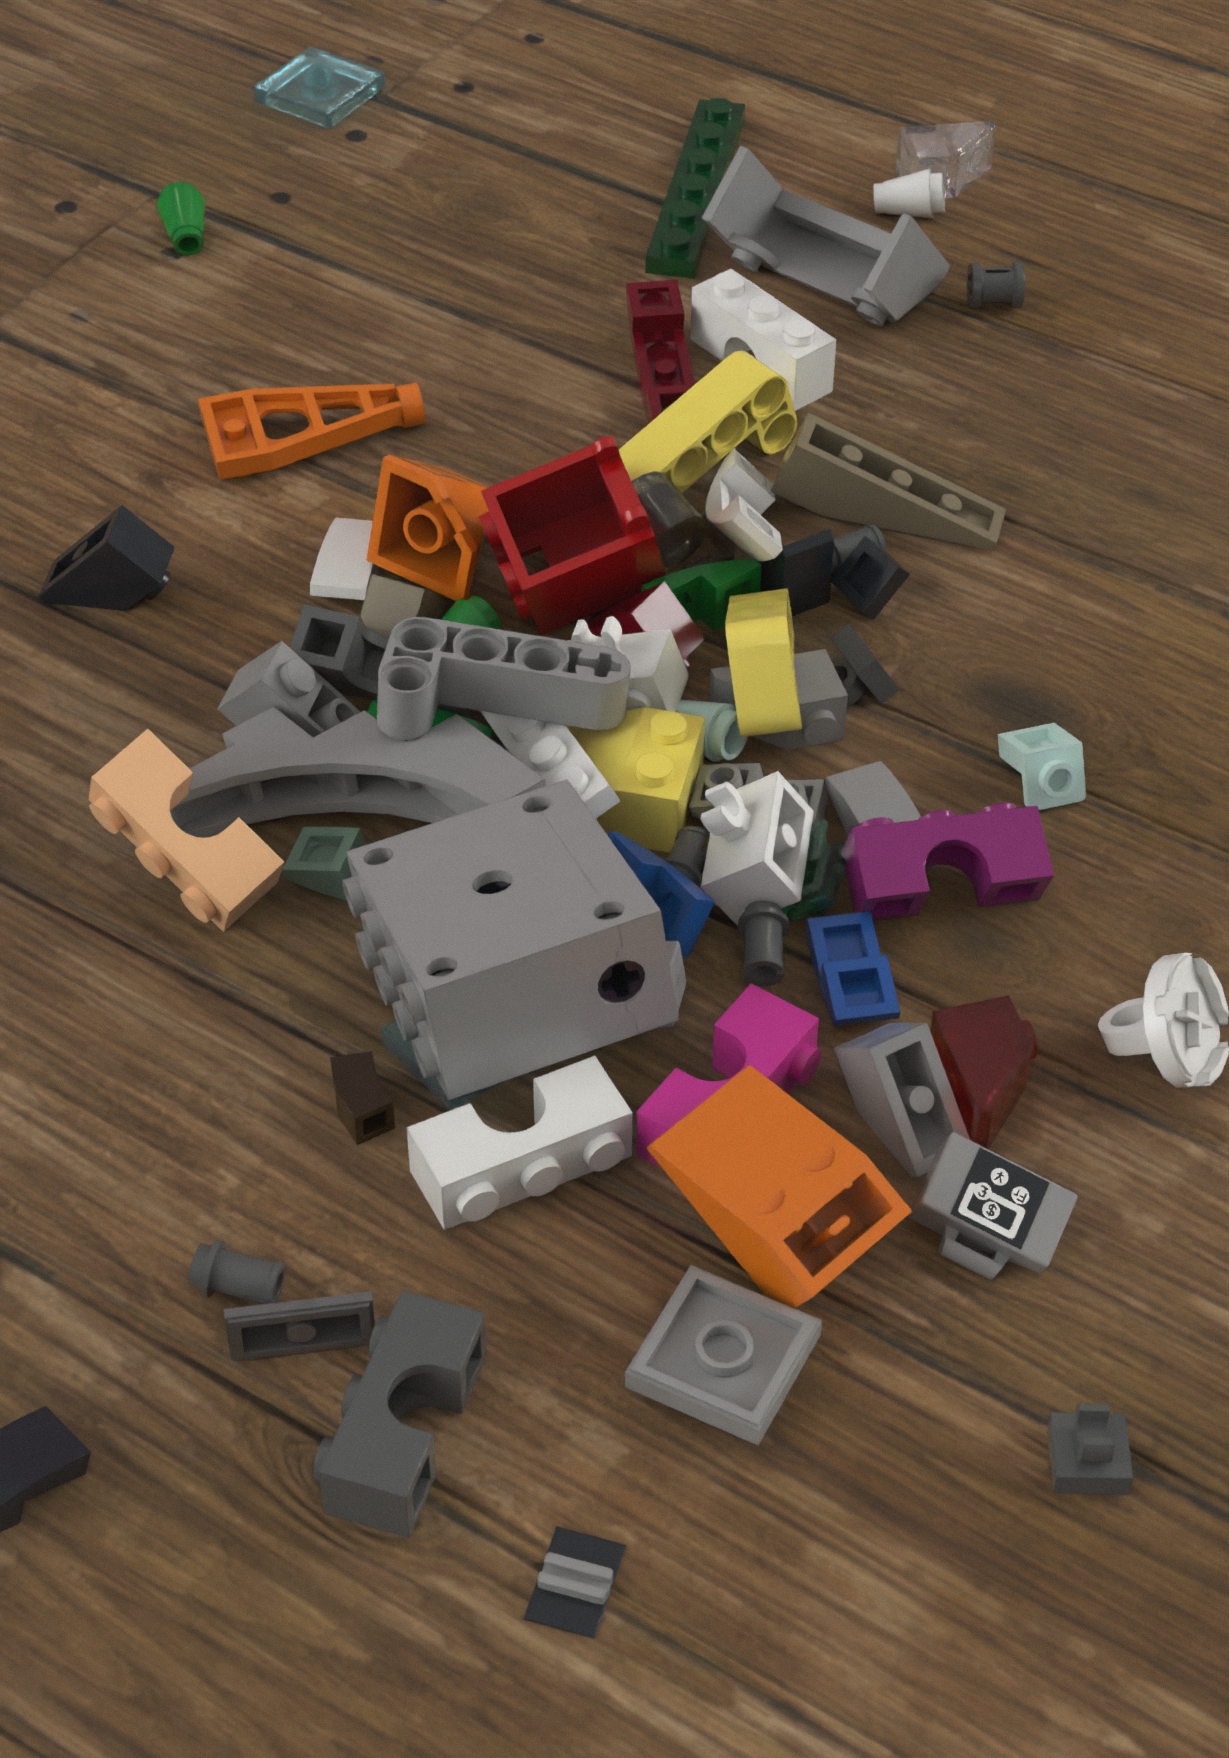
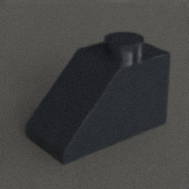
[38,505,175,611]

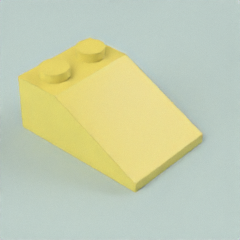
[566,707,705,853]

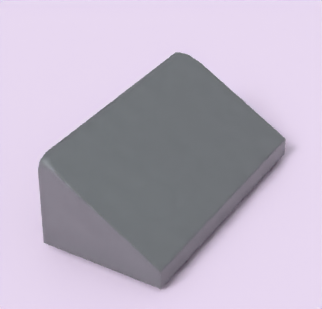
[224,1291,375,1361]

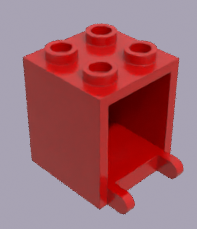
[478,436,666,636]

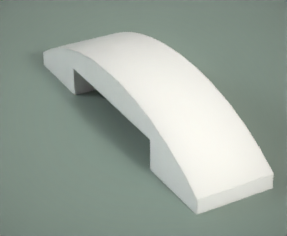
[705,448,782,561]

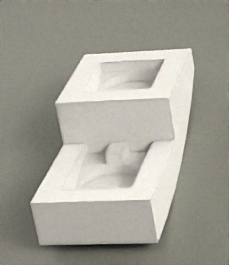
[310,517,378,600]

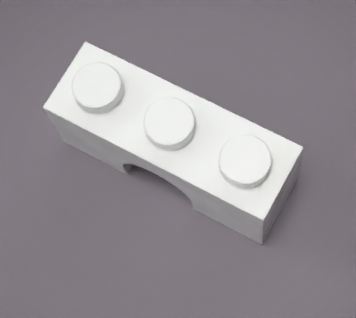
[690,269,836,411]
[407,1056,632,1230]

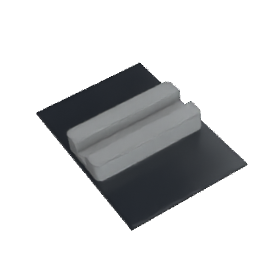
[524,1526,626,1639]

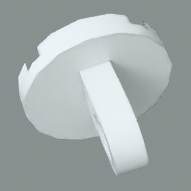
[1098,953,1229,1088]

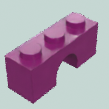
[841,803,1054,921]

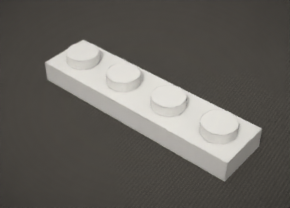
[480,711,621,819]

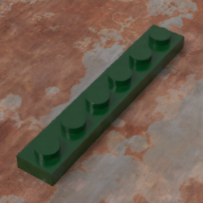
[645,98,745,279]

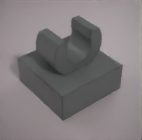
[831,624,900,706]
[1047,1403,1133,1495]

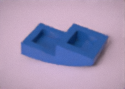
[608,831,715,957]
[805,911,901,1026]

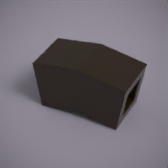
[330,1051,395,1145]

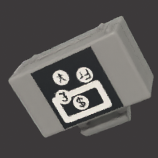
[908,1132,1078,1280]

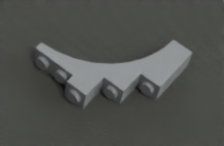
[170,706,546,838]

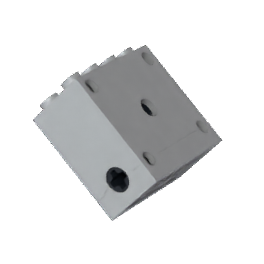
[342,779,679,1101]

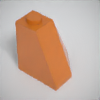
[366,454,489,601]

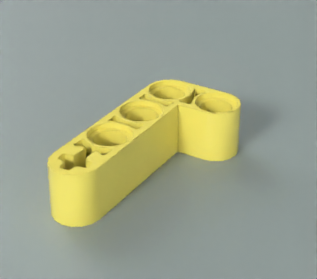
[619,350,797,520]
[725,588,802,737]

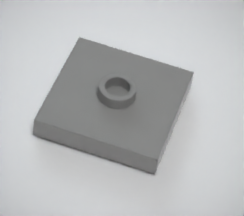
[625,1265,822,1446]

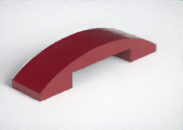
[626,280,695,423]

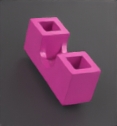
[636,984,822,1169]

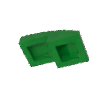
[641,559,762,631]

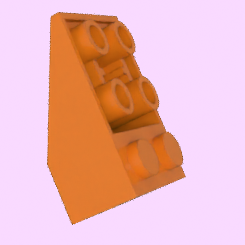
[646,1065,912,1308]

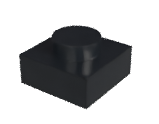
[831,536,910,619]

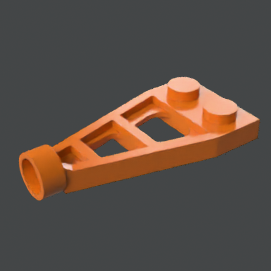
[198,382,425,480]

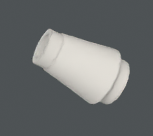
[873,168,945,219]

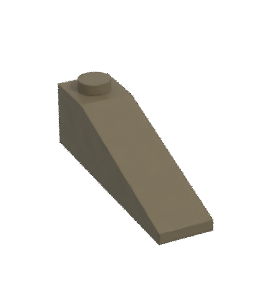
[771,412,1006,550]

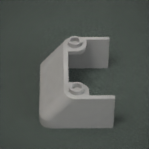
[702,145,950,326]

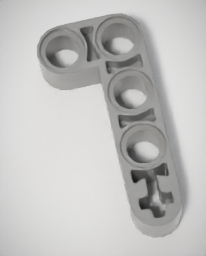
[377,617,631,740]

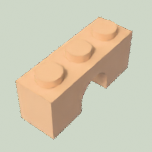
[88,729,284,932]

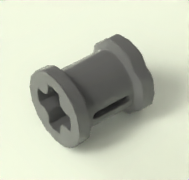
[967,261,1025,308]

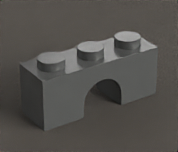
[290,604,473,719]
[313,1290,487,1538]

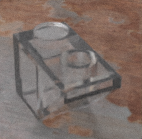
[896,121,996,199]

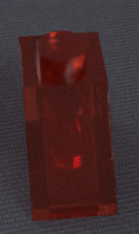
[930,995,1038,1150]

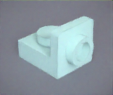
[998,723,1086,810]

